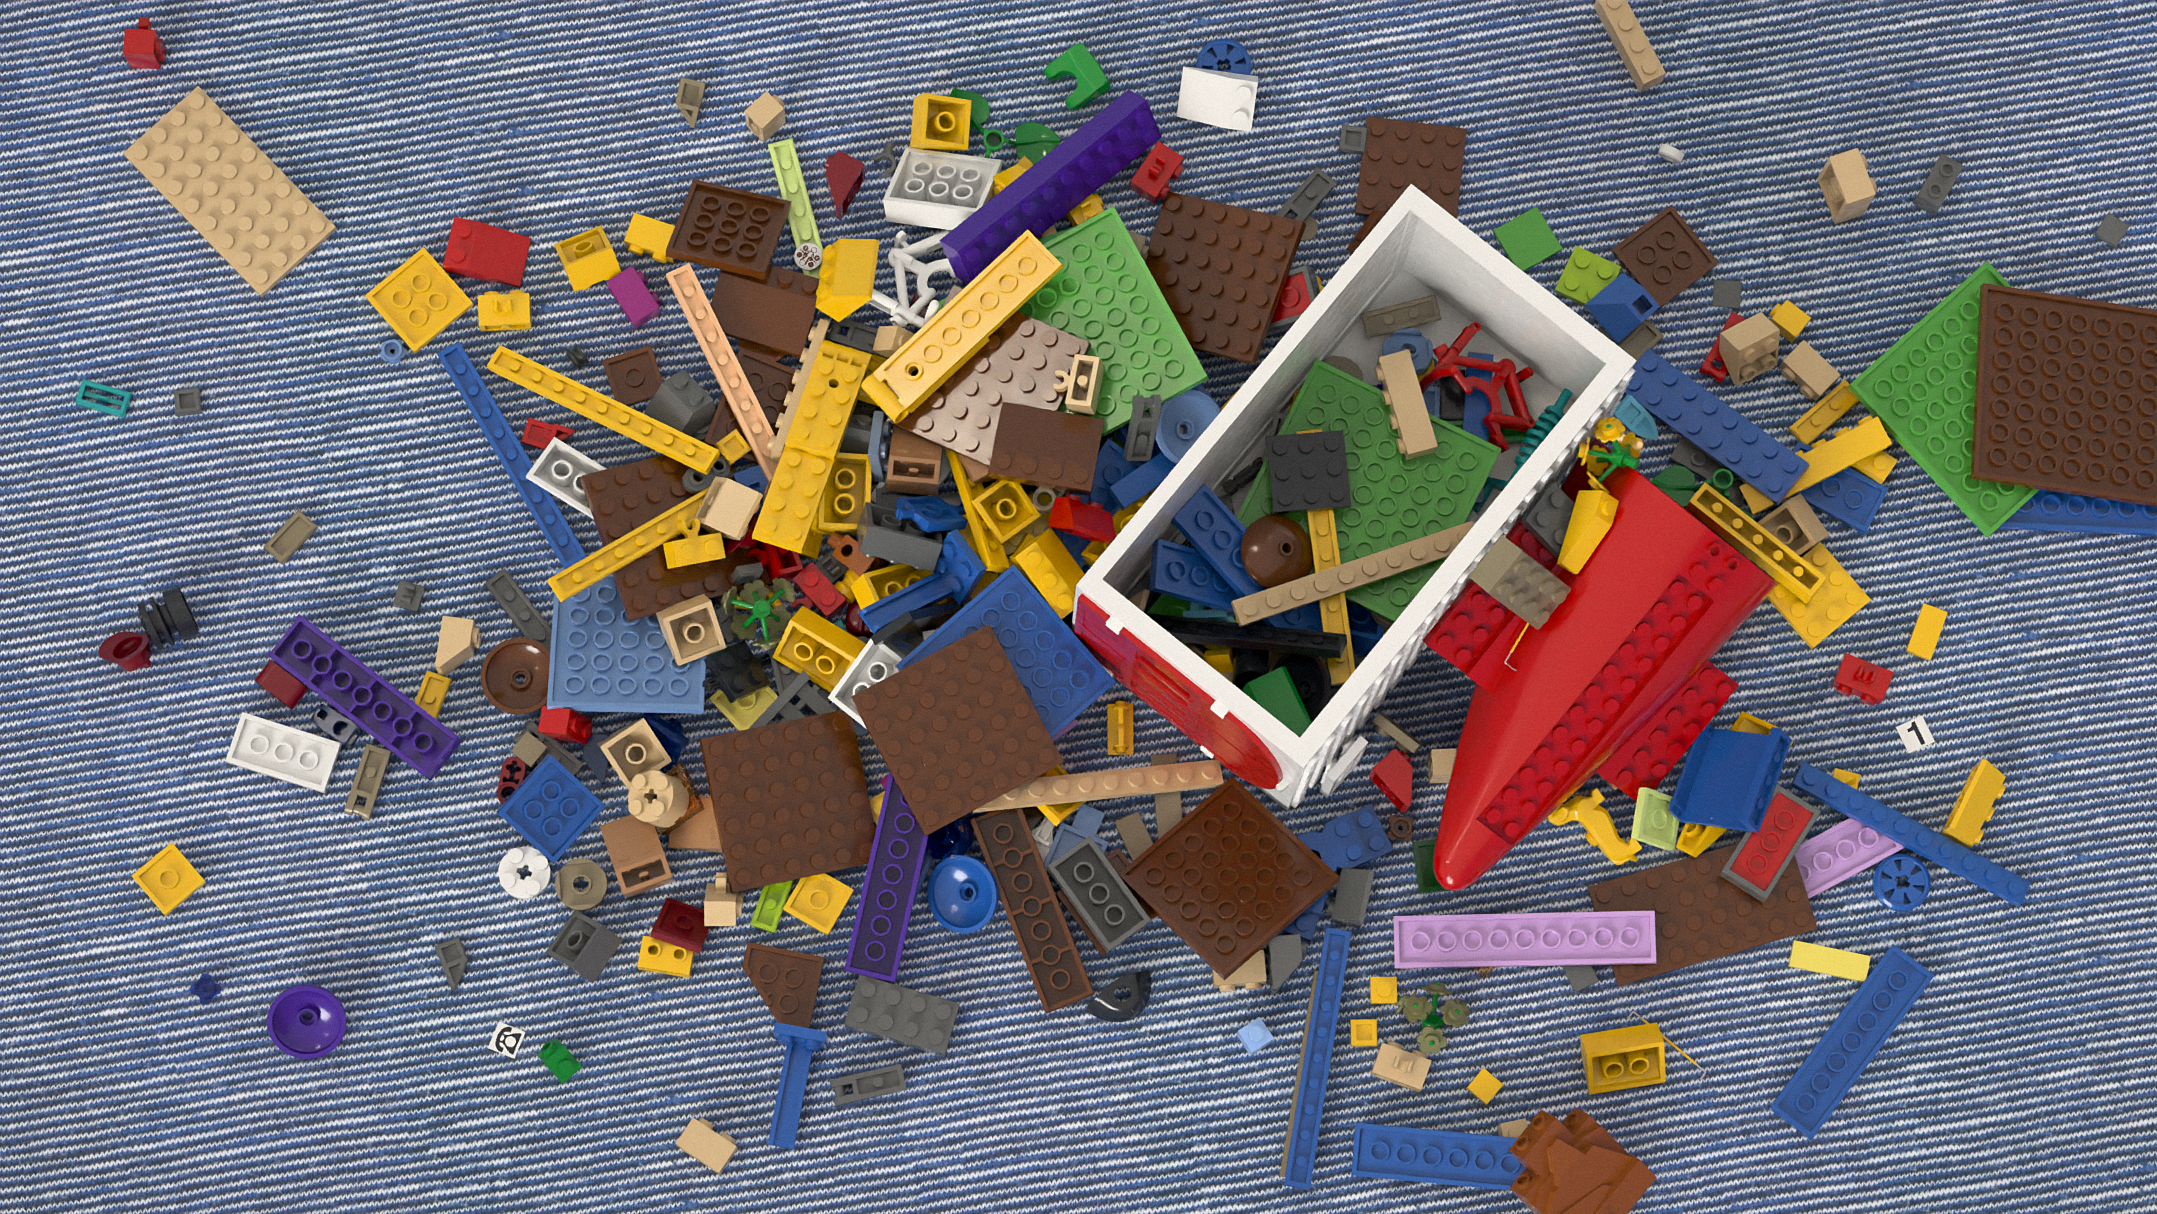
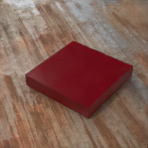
[650,897,712,954]

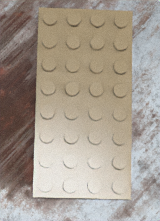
[123,86,337,297]

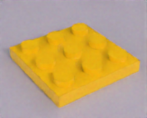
[365,247,474,354]
[1767,542,1871,649]

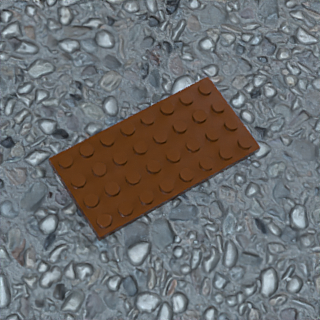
[1587,843,1818,987]

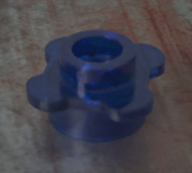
[190,974,222,1005]

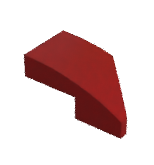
[521,418,575,450]

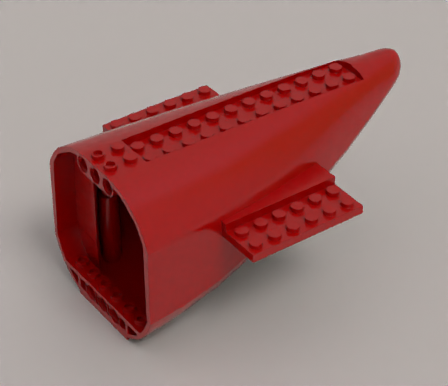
[1422,436,1778,891]

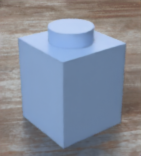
[1236,1017,1274,1056]

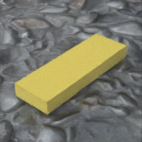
[1788,940,1871,982]

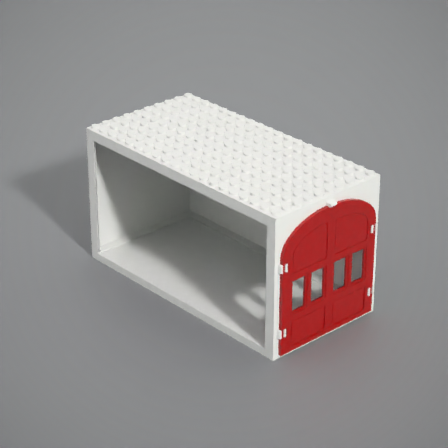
[1071,184,1637,811]

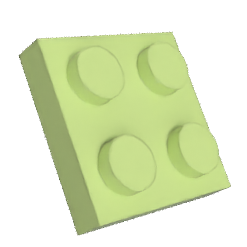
[1631,787,1679,851]

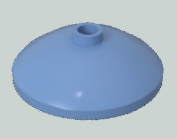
[1155,390,1221,464]

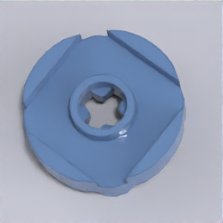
[1382,328,1434,375]

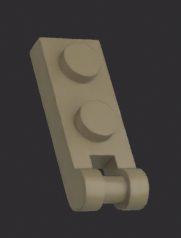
[344,744,392,821]

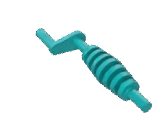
[1472,388,1573,513]

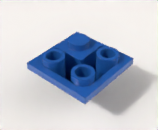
[1584,273,1660,344]

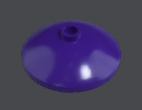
[267,984,347,1059]

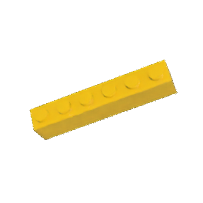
[1739,415,1892,515]
[1686,482,1827,604]

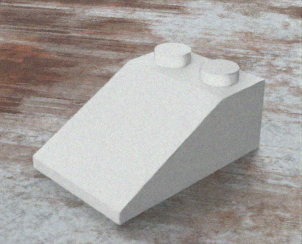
[1177,66,1258,132]

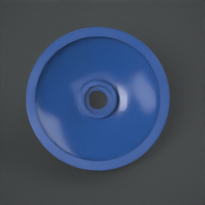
[927,855,999,933]

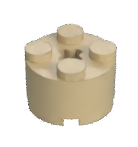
[628,770,689,827]

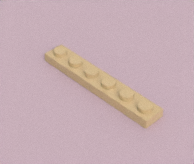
[767,318,830,463]

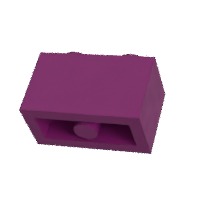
[606,266,662,329]

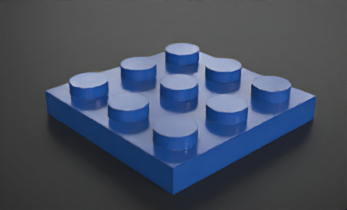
[496,753,606,864]

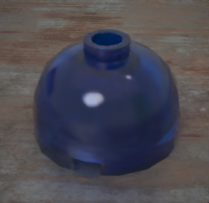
[926,815,974,860]

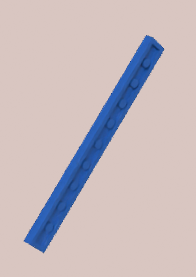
[437,341,587,569]
[1790,761,2031,907]
[1283,927,1351,1190]

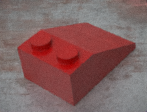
[443,217,531,288]

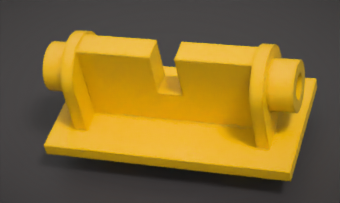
[1107,701,1133,755]

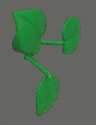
[950,88,1060,164]
[1651,463,1754,552]

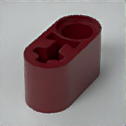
[254,660,309,710]
[497,757,527,805]

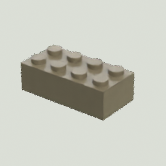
[1468,535,1572,630]

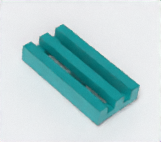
[75,379,133,419]

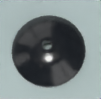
[1272,653,1331,722]

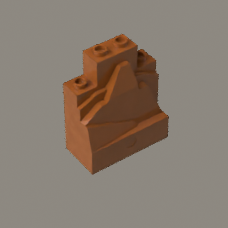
[1509,1107,1656,1214]

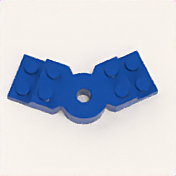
[1282,804,1394,942]

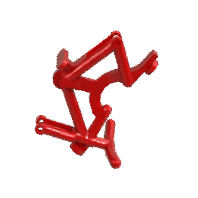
[1419,322,1535,454]

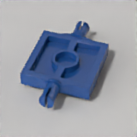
[895,496,968,533]

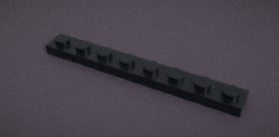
[1146,613,1347,659]

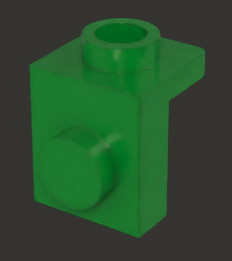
[537,1038,582,1084]

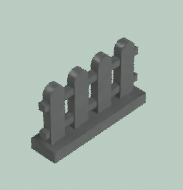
[749,671,838,729]

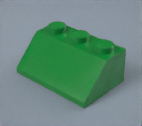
[1241,667,1312,737]

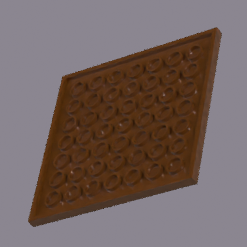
[1971,283,2157,507]

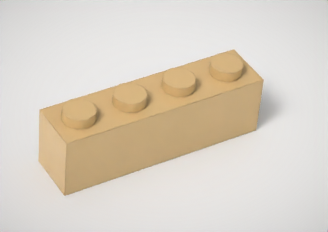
[1593,0,1666,93]
[1374,349,1438,460]

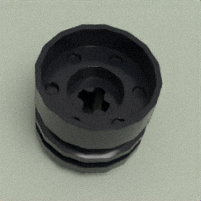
[137,585,200,652]

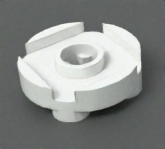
[498,847,551,900]

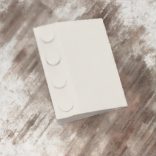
[883,147,1002,230]

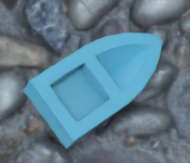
[1613,395,1658,439]

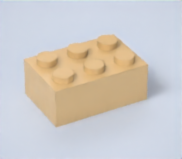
[1817,148,1877,224]

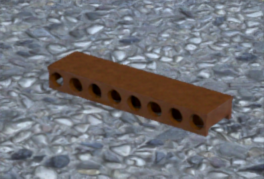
[970,808,1095,1014]

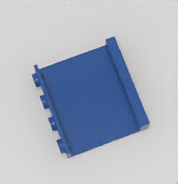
[1668,723,1792,833]

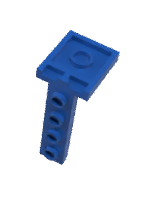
[859,529,987,634]
[768,1022,828,1150]

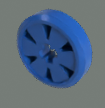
[1196,39,1252,75]
[1872,854,1931,912]

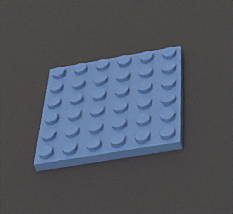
[547,569,707,714]

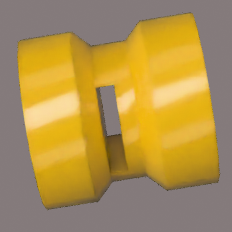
[834,569,860,604]

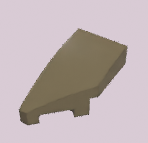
[676,77,707,128]

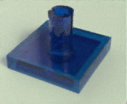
[641,713,689,774]

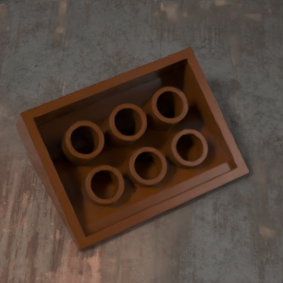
[710,264,819,358]
[988,401,1104,496]

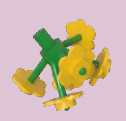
[1576,417,1644,494]

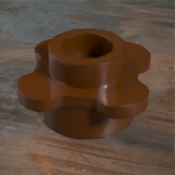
[1387,815,1414,842]

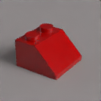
[1047,494,1116,544]
[1369,748,1413,815]

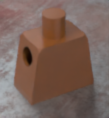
[827,531,889,576]

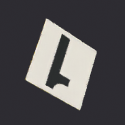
[1896,716,1935,753]

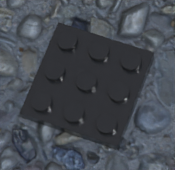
[1265,430,1351,514]

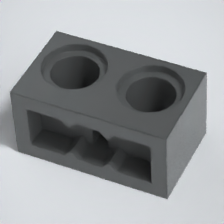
[1912,154,1964,216]

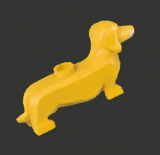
[1547,788,1642,865]

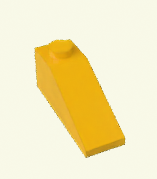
[1557,490,1619,574]

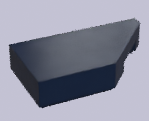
[582,733,609,784]

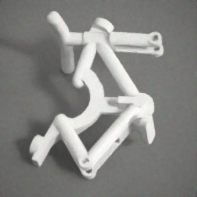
[866,230,956,328]

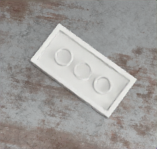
[225,712,342,793]
[1320,735,1368,798]

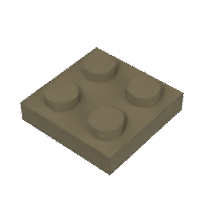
[1373,712,1423,754]

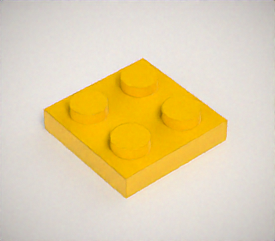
[132,842,206,916]
[783,873,854,936]

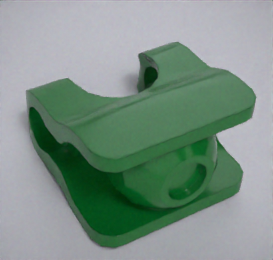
[1044,43,1111,112]

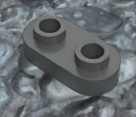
[682,456,730,494]

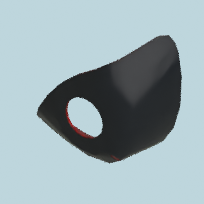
[1086,970,1152,1022]

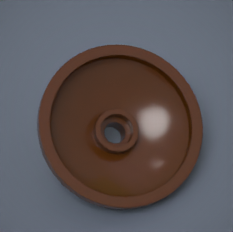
[1240,514,1313,589]
[480,638,550,715]

